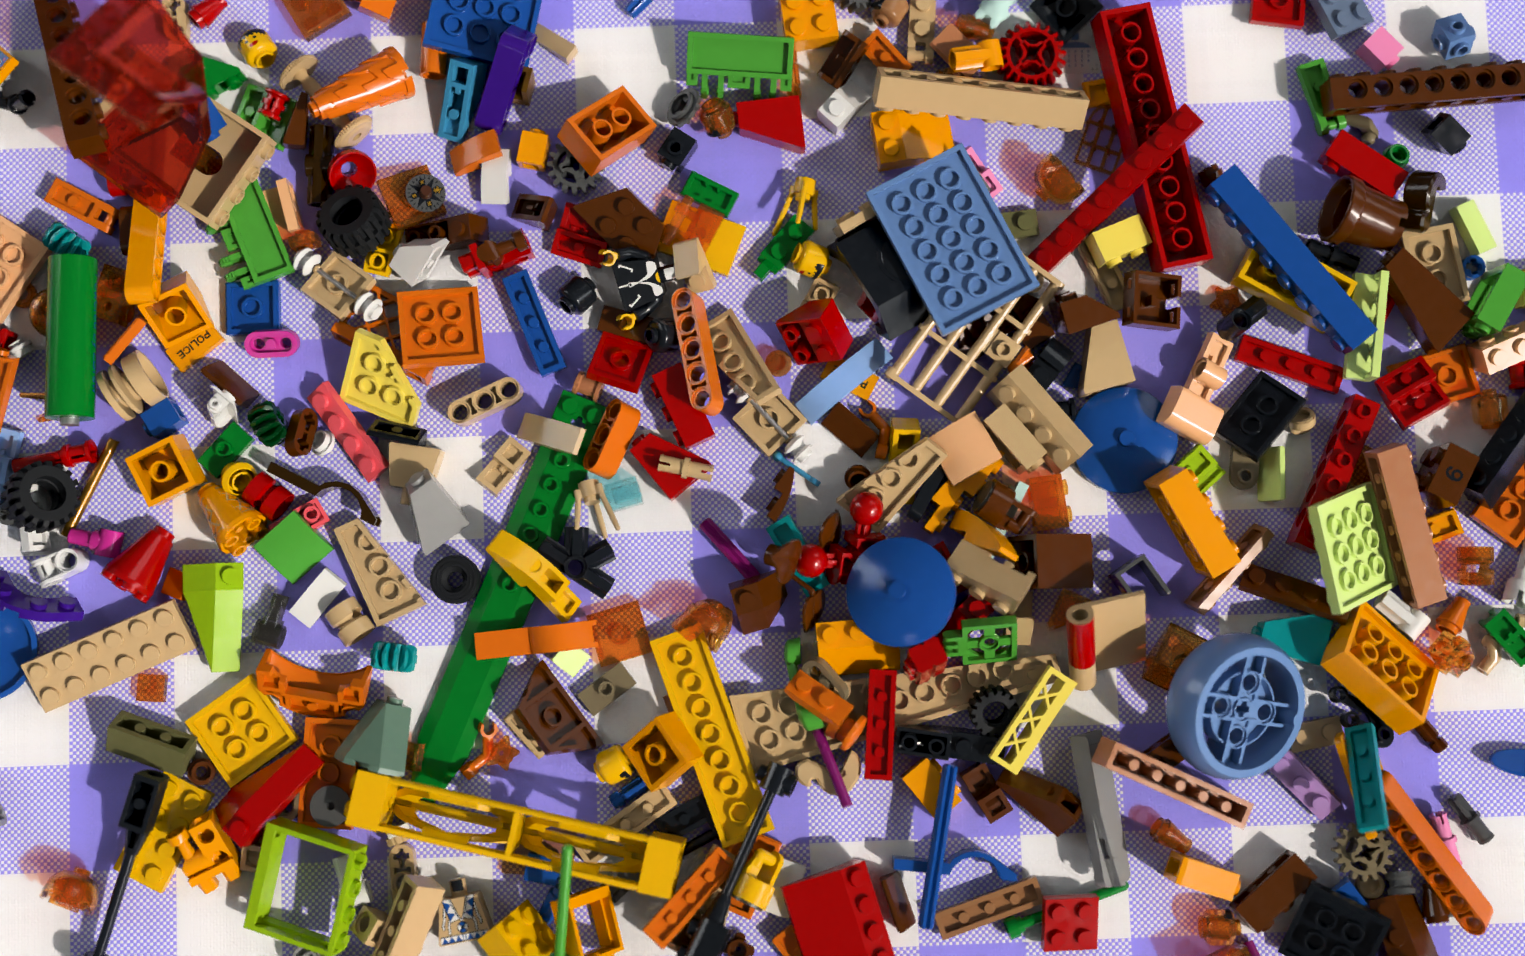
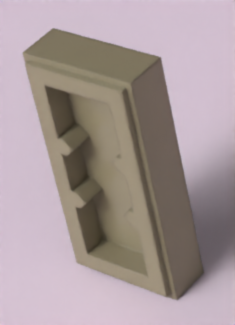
[577,662,637,716]

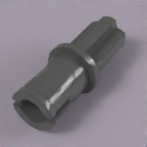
[1447,793,1494,845]

